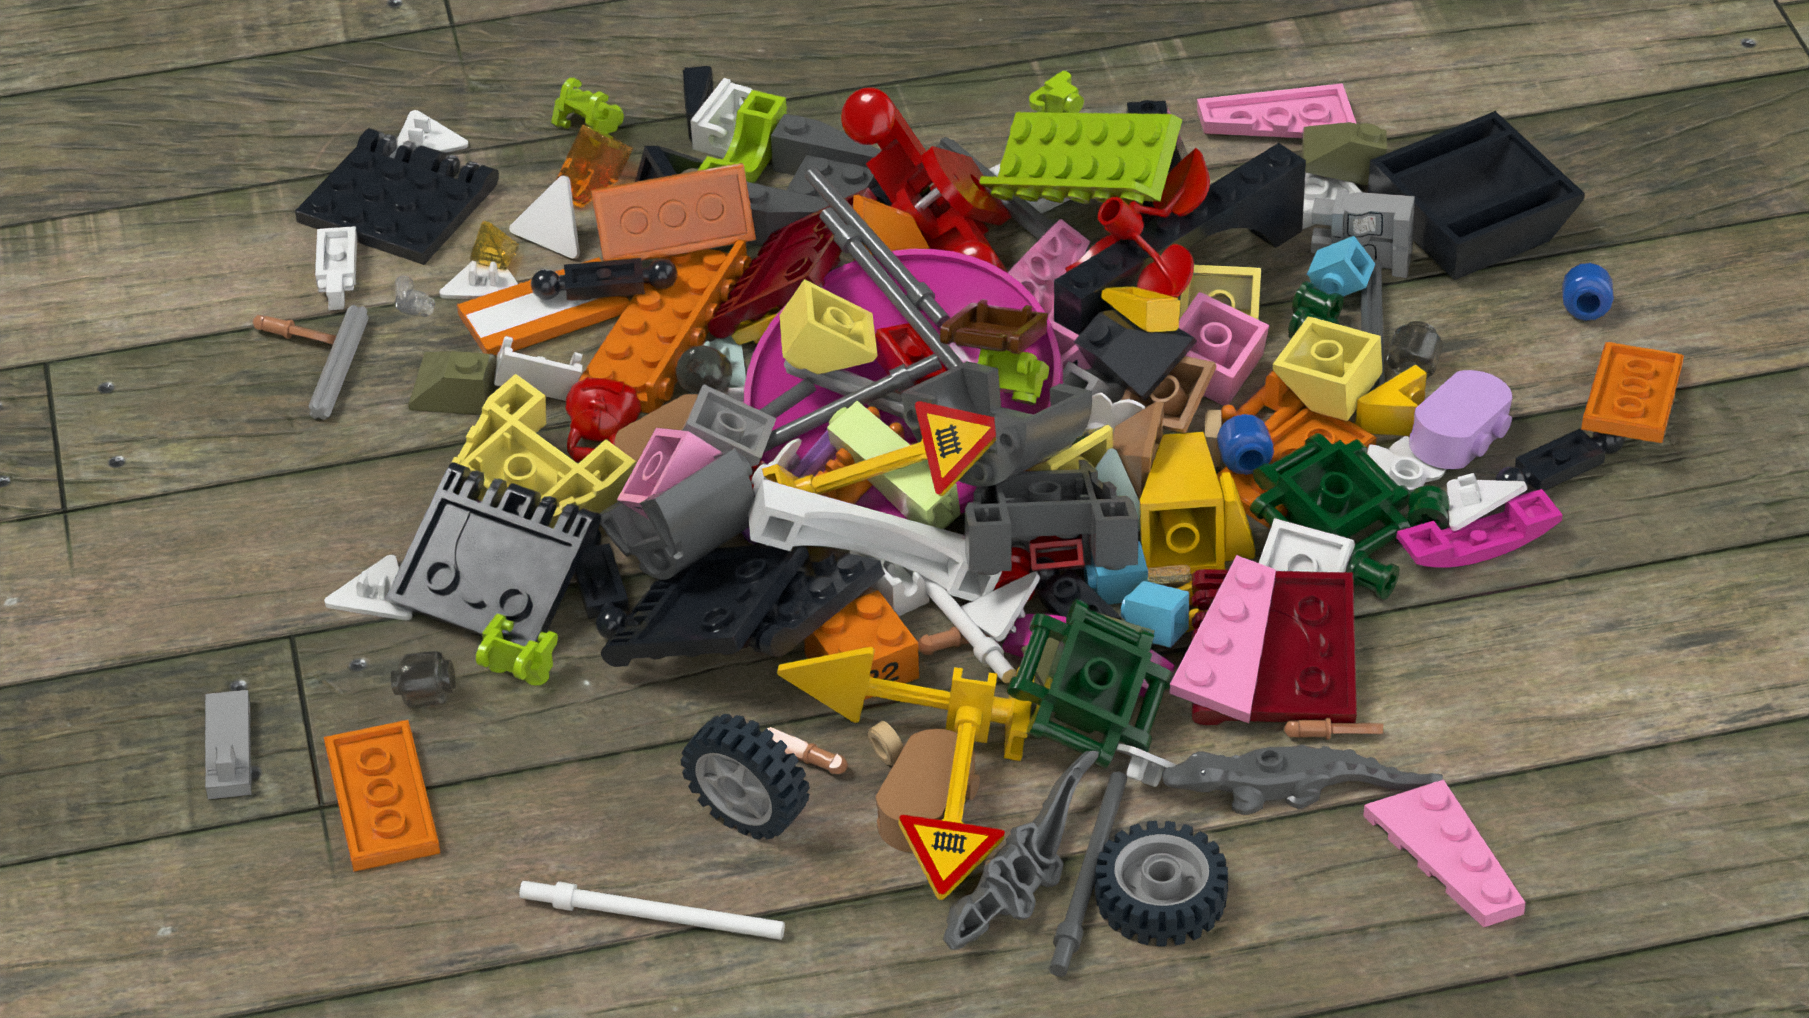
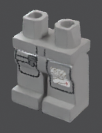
[1311,189,1414,278]

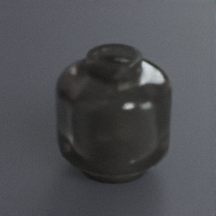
[1386,321,1443,379]
[676,345,732,394]
[391,650,456,708]

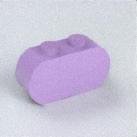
[1409,370,1512,469]

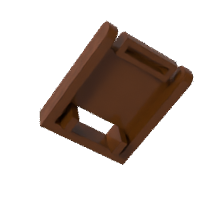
[940,299,1048,354]

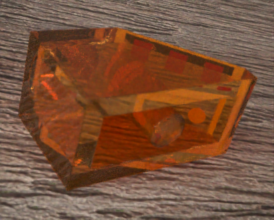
[556,124,634,208]

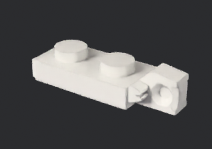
[315,227,357,310]

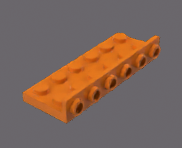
[579,240,751,414]

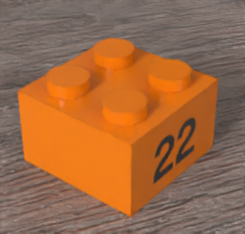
[804,590,919,700]

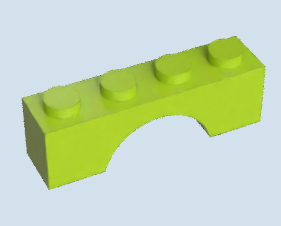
[698,90,787,183]

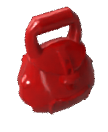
[565,377,641,463]

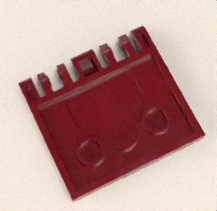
[708,187,877,339]
[1192,569,1357,725]

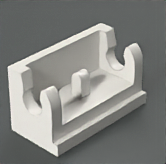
[691,78,753,158]
[494,336,582,401]
[850,550,929,616]

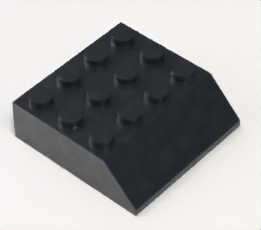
[1368,111,1585,280]

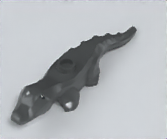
[1162,745,1443,815]
[943,751,1099,950]

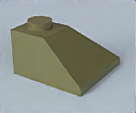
[1302,122,1387,186]
[408,351,497,415]

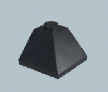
[1074,309,1197,401]

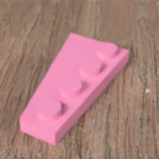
[1197,83,1357,138]
[1007,219,1090,321]
[1169,555,1276,723]
[1363,780,1525,927]

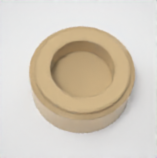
[868,721,904,766]

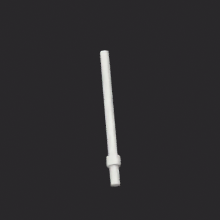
[906,568,1017,683]
[520,880,785,940]

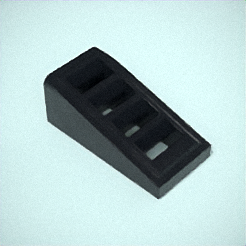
[683,66,714,142]

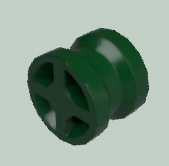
[1407,485,1450,530]

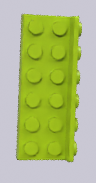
[979,112,1183,205]

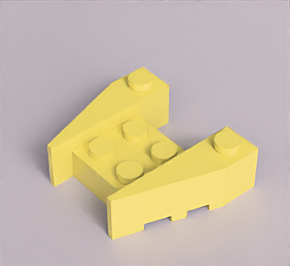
[451,374,636,529]

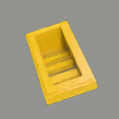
[1101,287,1180,332]
[1220,472,1256,561]

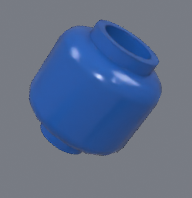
[1562,263,1614,321]
[1217,414,1274,475]

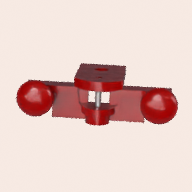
[841,87,1012,272]

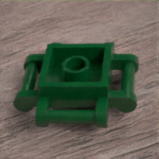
[1250,433,1411,570]
[1007,599,1174,769]

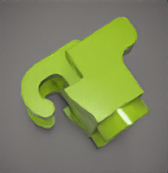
[1029,71,1084,113]
[551,77,624,147]
[977,349,1049,405]
[476,614,558,685]

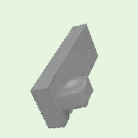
[205,690,251,799]

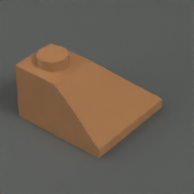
[1121,356,1217,434]
[1113,402,1164,501]

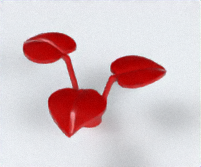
[1065,147,1210,298]

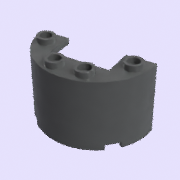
[901,361,1092,487]
[600,448,755,580]

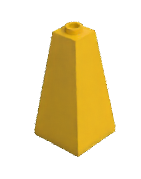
[1140,432,1225,578]

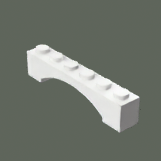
[748,479,1002,601]

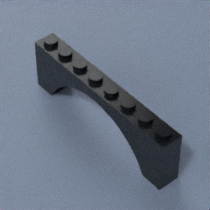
[1054,143,1306,335]

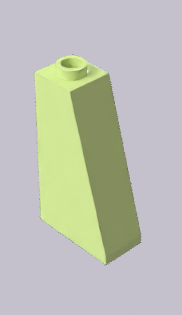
[827,401,960,529]

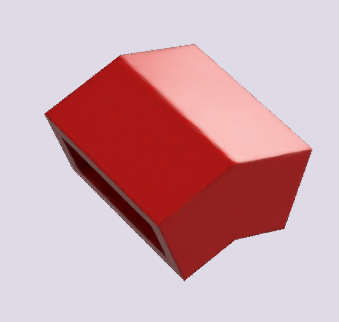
[1029,534,1085,571]

